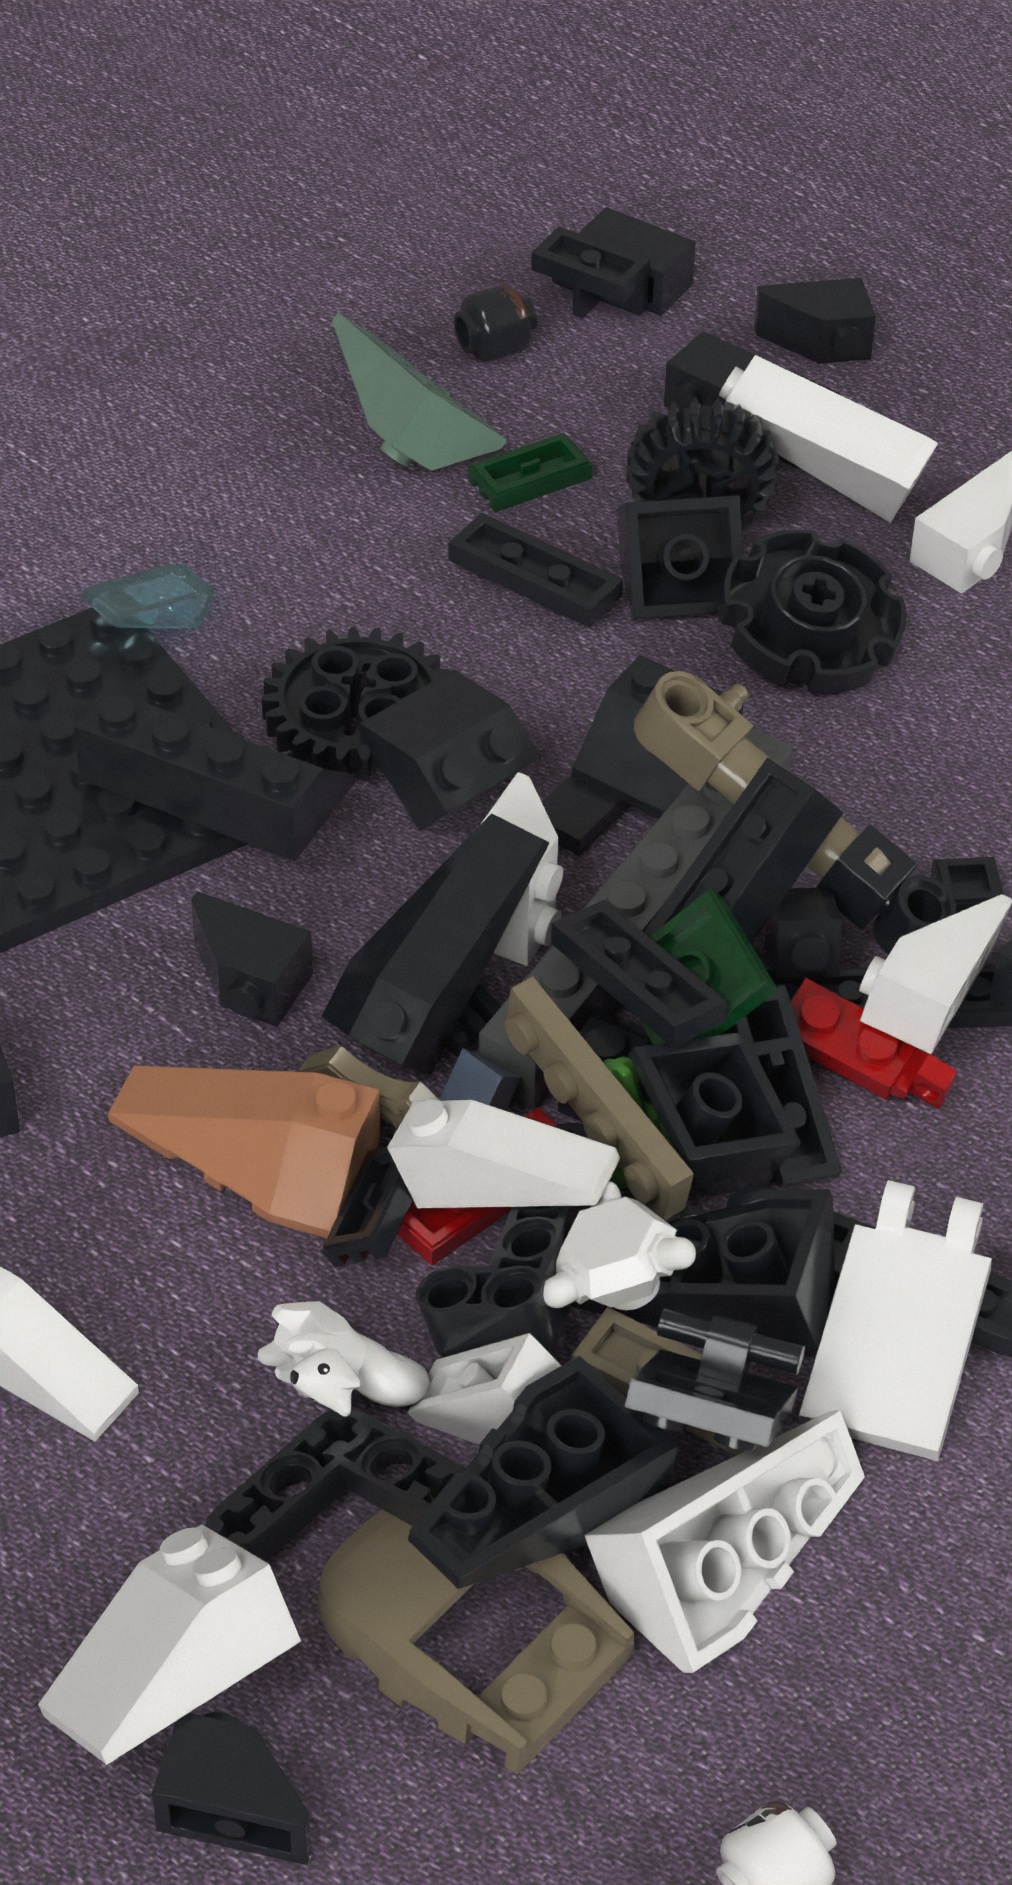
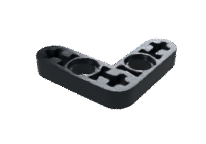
[205,1408,466,1562]

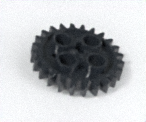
[262,627,450,781]

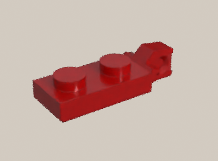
[791,978,957,1109]

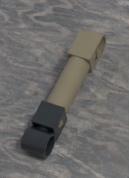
[634,671,956,954]

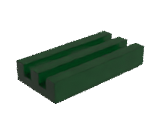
[468,433,592,513]

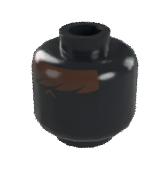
[454,285,537,362]

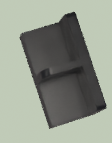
[531,226,650,319]

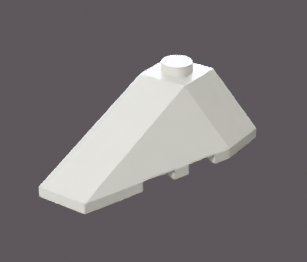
[584,1410,865,1673]

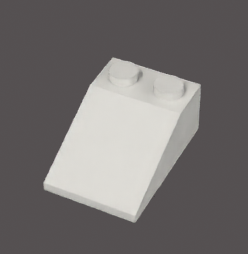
[38,1524,301,1765]

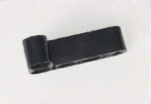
[415,1122,591,1358]

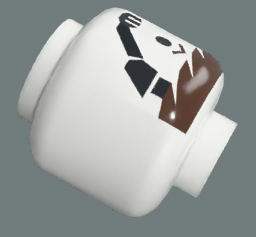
[716,1801,837,1885]

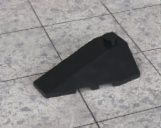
[321,813,549,1075]
[571,1189,835,1351]
[408,1355,679,1589]

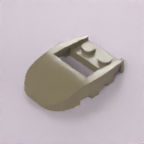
[317,1493,634,1775]

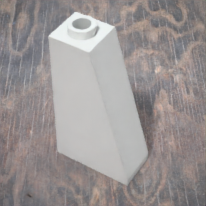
[719,355,938,523]

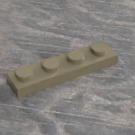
[505,976,694,1221]

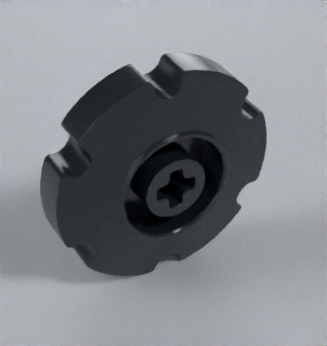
[718,530,907,693]

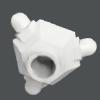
[543,1181,696,1310]

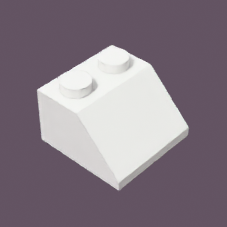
[480,772,563,966]

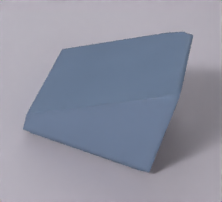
[439,1048,521,1111]

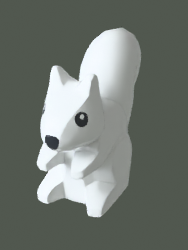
[258,1301,430,1417]

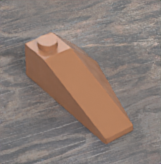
[108,1065,380,1238]

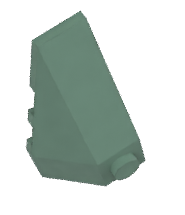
[332,312,507,471]

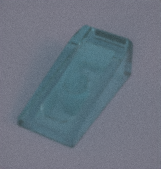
[81,564,214,629]

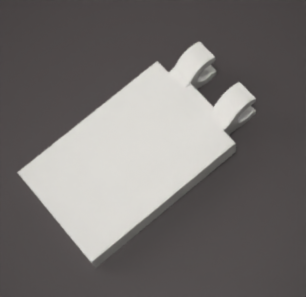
[799,1180,992,1461]

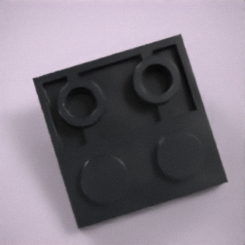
[625,1308,805,1451]

